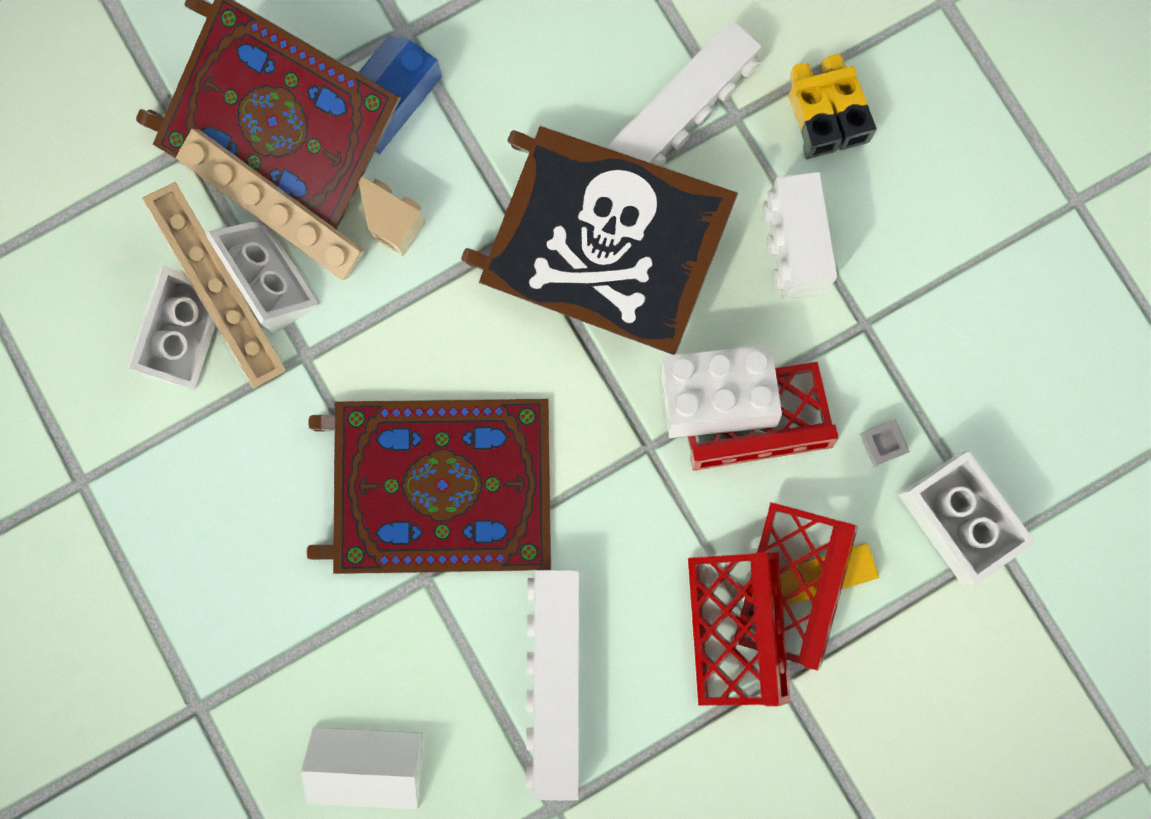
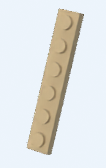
[176,129,365,280]
[142,182,286,389]

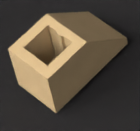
[358,176,426,256]

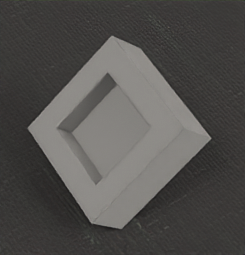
[859,419,910,467]

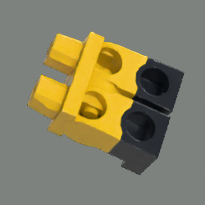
[788,53,877,160]

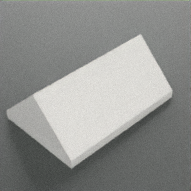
[206,220,319,334]
[126,265,216,390]
[301,727,423,809]

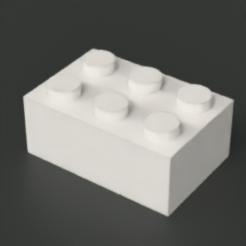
[762,172,838,300]
[661,345,782,438]
[898,450,1036,585]

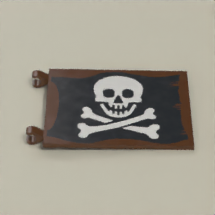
[461,126,738,355]

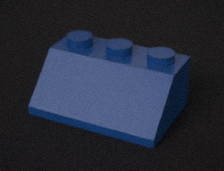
[358,36,442,155]

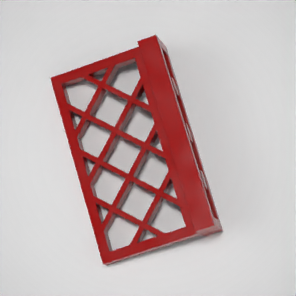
[687,361,839,471]
[734,502,859,671]
[688,552,791,707]

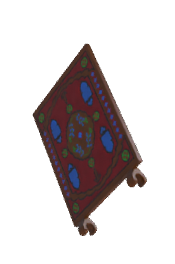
[136,0,401,230]
[307,399,551,574]

